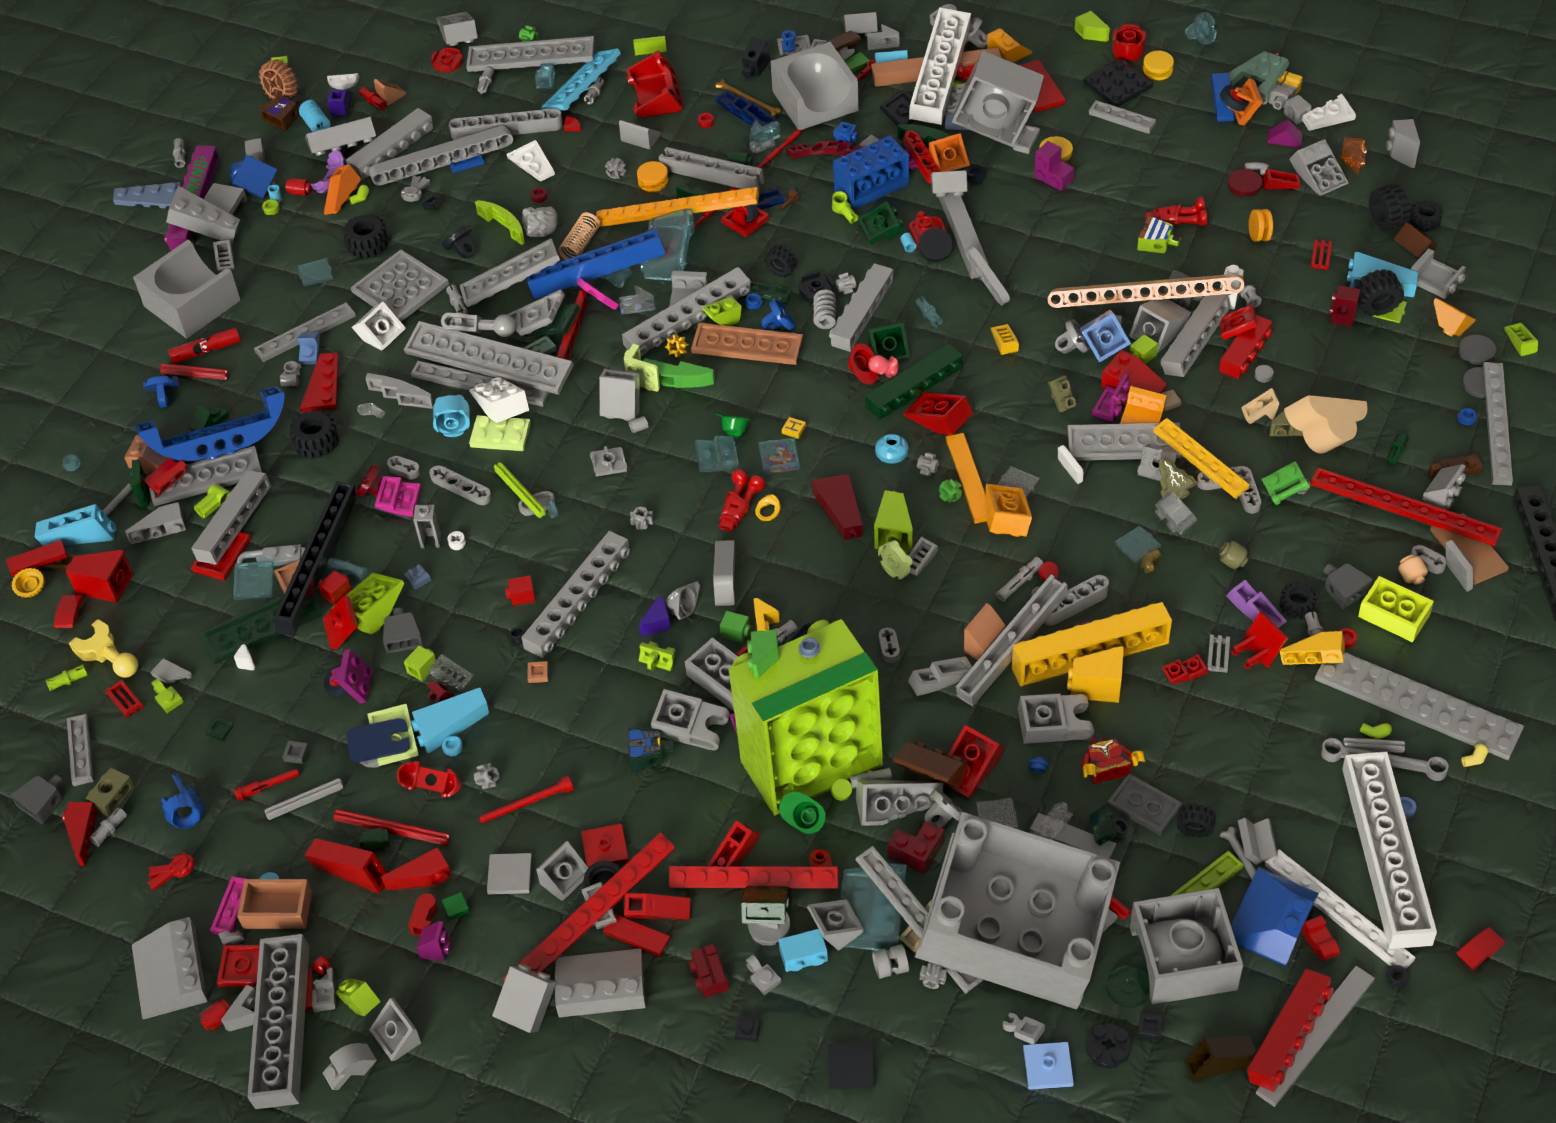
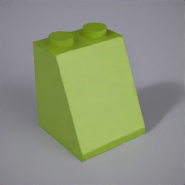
[874,490,913,555]

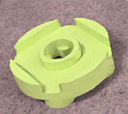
[878,540,913,579]

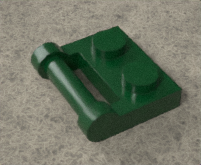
[129,459,149,509]

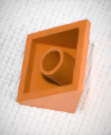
[929,133,970,172]

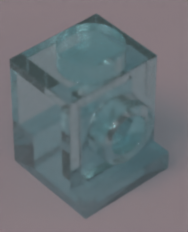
[535,63,555,89]

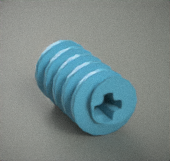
[299,100,330,132]

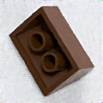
[893,741,968,789]

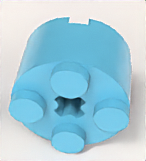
[433,395,470,437]

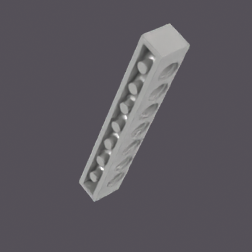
[622,267,750,356]
[521,531,630,658]

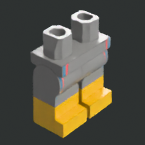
[1261,71,1303,110]

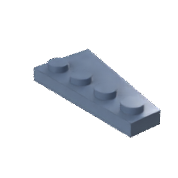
[113,182,181,209]

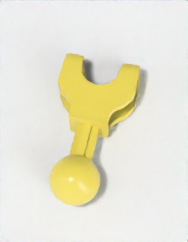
[69,619,138,678]

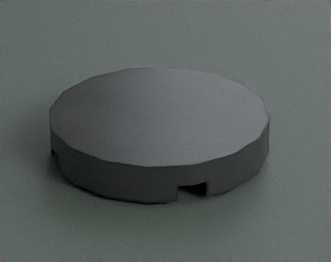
[1458,335,1496,365]
[1462,367,1485,398]

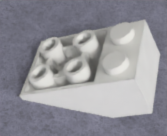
[469,377,529,423]

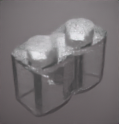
[1155,490,1198,535]

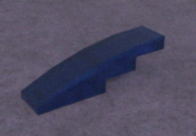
[716,89,777,131]

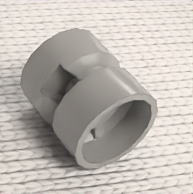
[872,944,909,979]

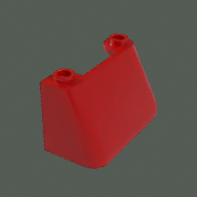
[627,51,684,118]

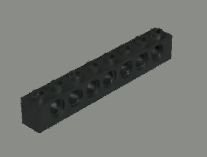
[1513,485,1556,621]

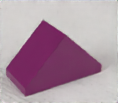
[1267,119,1303,148]

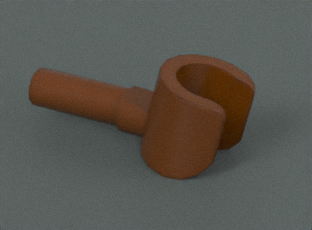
[780,189,799,210]

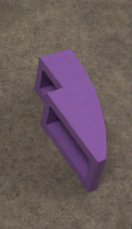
[1227,580,1287,628]

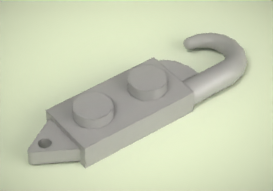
[237,544,305,570]

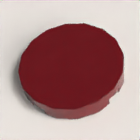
[1228,169,1262,197]

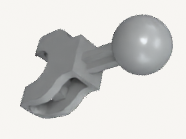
[441,313,516,337]

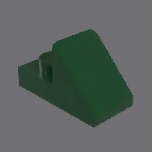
[189,403,229,431]

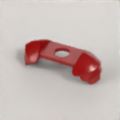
[397,761,462,798]

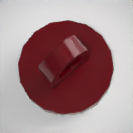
[355,464,382,498]

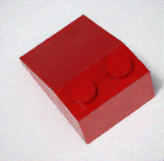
[1101,349,1167,394]
[903,393,973,435]
[945,725,1006,798]

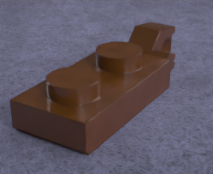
[1428,453,1484,478]

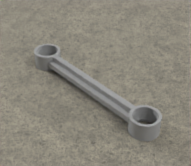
[1321,738,1449,781]

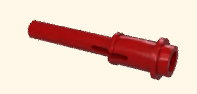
[233,768,299,801]

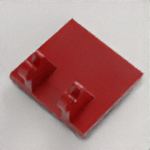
[1231,612,1288,669]

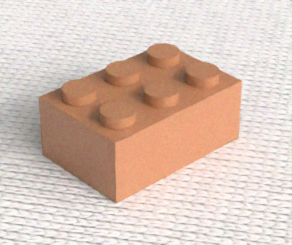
[238,879,312,929]

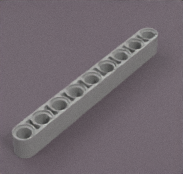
[369,126,513,186]

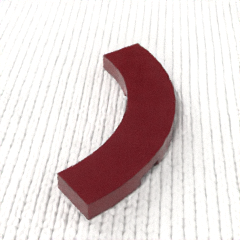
[785,141,864,159]

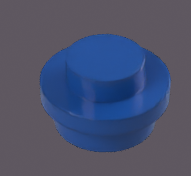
[745,293,762,309]
[1457,408,1477,425]
[1028,757,1049,773]

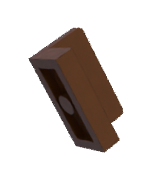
[824,30,861,51]
[1394,222,1438,258]

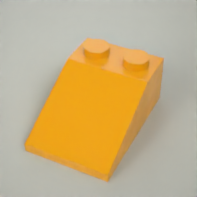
[986,484,1032,537]

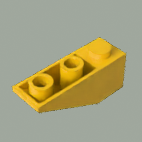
[1280,631,1345,665]

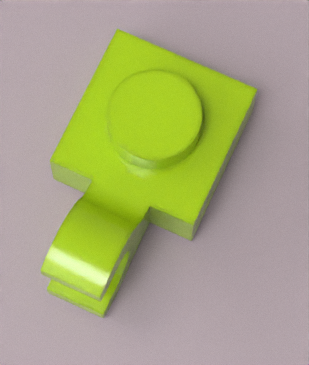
[151,678,184,713]

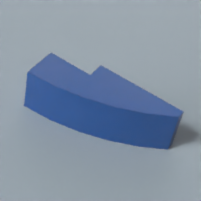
[1210,73,1234,122]

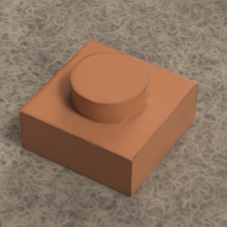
[527,661,548,683]

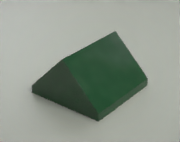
[868,322,910,360]

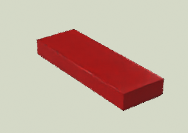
[6,540,67,577]
[603,914,670,957]

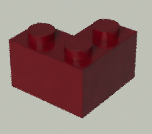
[887,821,944,875]

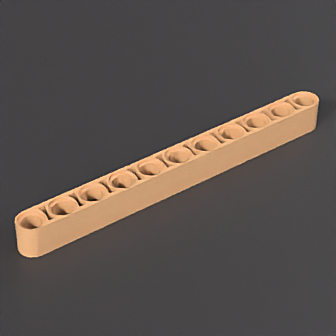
[1048,274,1244,308]

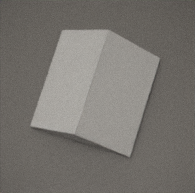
[619,120,662,150]
[536,841,588,901]
[807,899,864,951]
[369,998,421,1061]

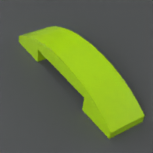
[475,200,525,245]

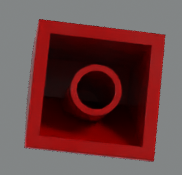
[66,550,134,603]

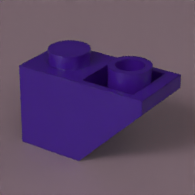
[327,90,353,116]

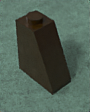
[1185,1035,1257,1081]

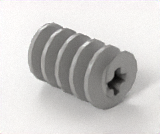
[813,289,836,329]

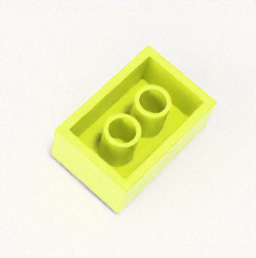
[1358,576,1434,642]

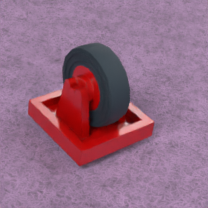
[721,204,769,238]

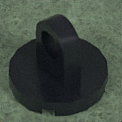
[442,225,476,259]

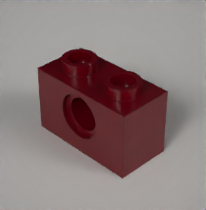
[1329,285,1360,327]

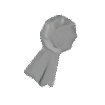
[401,175,430,202]

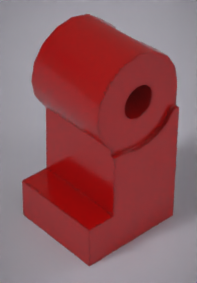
[408,894,438,936]
[1302,915,1340,962]

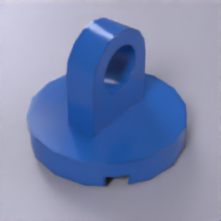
[761,299,796,331]
[143,376,180,408]

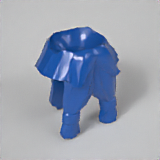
[161,774,206,829]

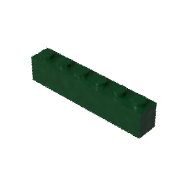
[865,343,963,420]

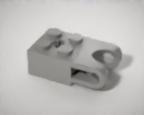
[651,689,730,751]
[1017,694,1094,744]

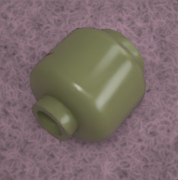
[1218,541,1249,569]

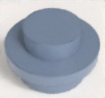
[799,638,820,658]

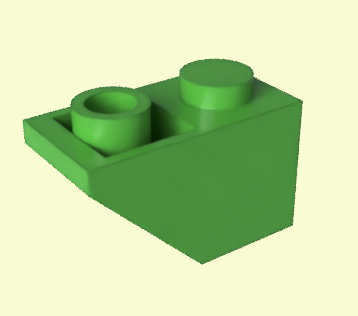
[747,630,779,678]

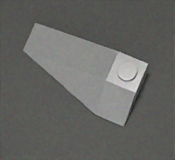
[856,779,943,826]

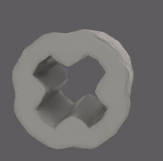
[1240,285,1262,308]

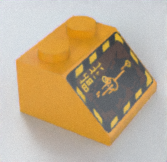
[987,28,1032,63]

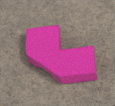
[577,278,619,310]

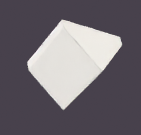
[234,644,255,670]

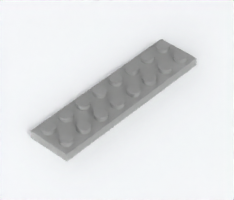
[466,36,595,72]

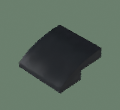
[828,1042,874,1089]

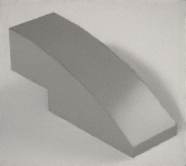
[908,656,972,696]

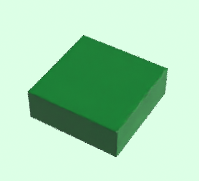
[442,892,469,920]

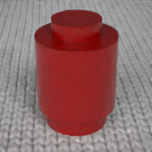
[286,178,312,196]
[199,999,230,1031]

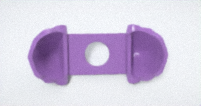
[311,150,345,193]

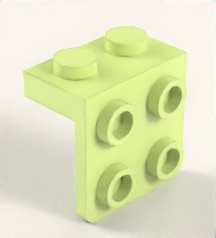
[624,344,660,392]

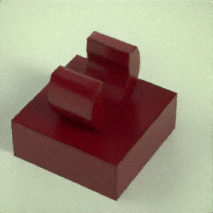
[427,680,455,704]

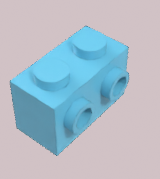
[778,929,828,972]

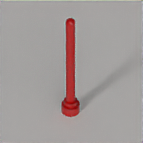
[479,775,574,823]

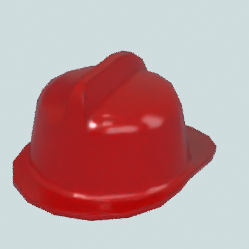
[848,344,878,385]

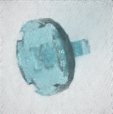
[1185,12,1217,45]

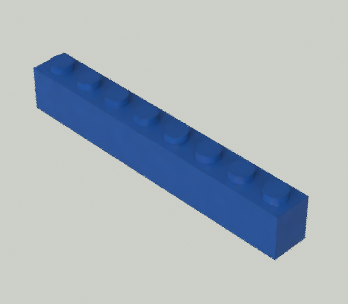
[527,228,666,299]

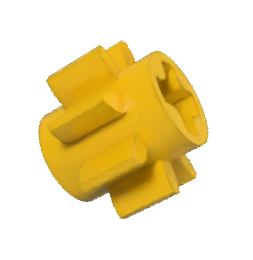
[665,335,689,357]

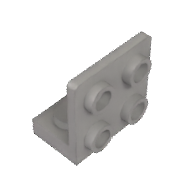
[669,271,708,307]

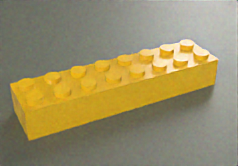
[1012,602,1172,687]

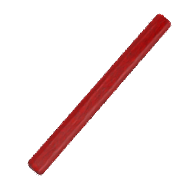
[333,809,450,846]

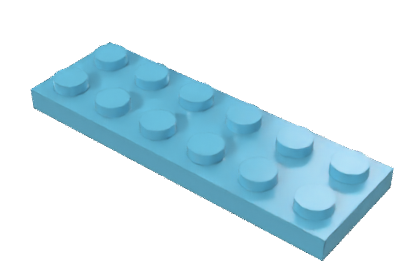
[541,48,621,111]

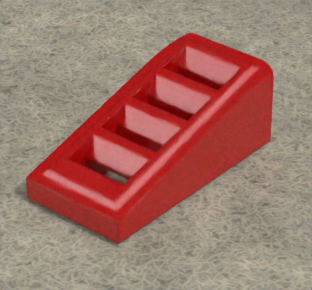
[1262,169,1301,189]

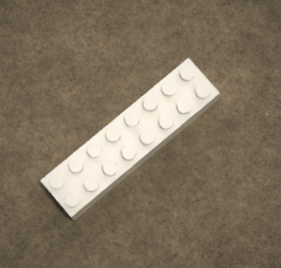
[909,7,971,125]

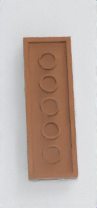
[691,323,803,365]

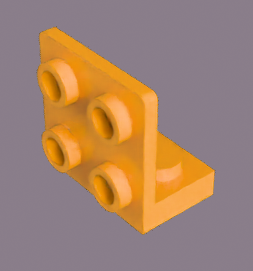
[1120,386,1167,424]

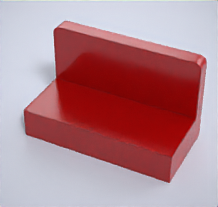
[144,458,187,496]

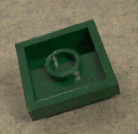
[858,201,904,244]

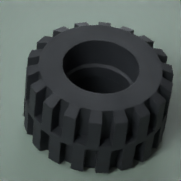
[1369,183,1411,231]
[343,214,389,258]
[1354,269,1404,316]
[289,410,339,458]

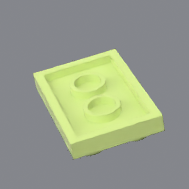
[469,415,531,451]
[367,704,419,766]

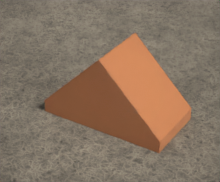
[374,79,407,106]

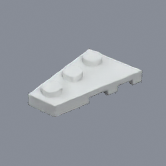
[1302,94,1356,131]
[506,140,555,182]

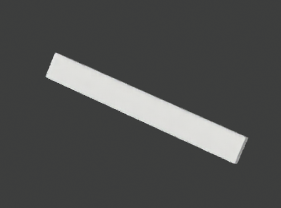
[1265,849,1416,969]

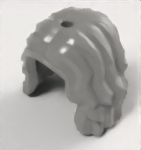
[522,206,557,237]

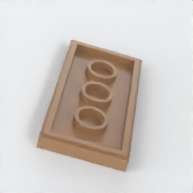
[1430,513,1509,585]

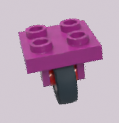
[324,649,373,704]

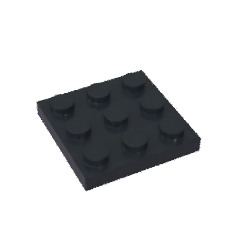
[1083,58,1153,107]

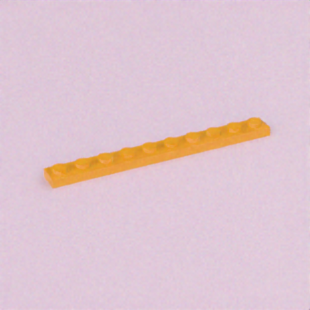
[595,187,759,227]

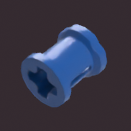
[781,30,796,52]

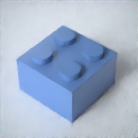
[1079,310,1131,362]

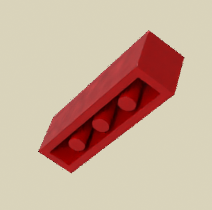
[1219,315,1273,379]

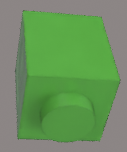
[720,611,751,643]

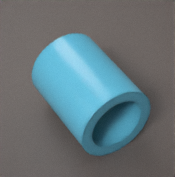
[268,184,282,203]
[900,233,916,252]

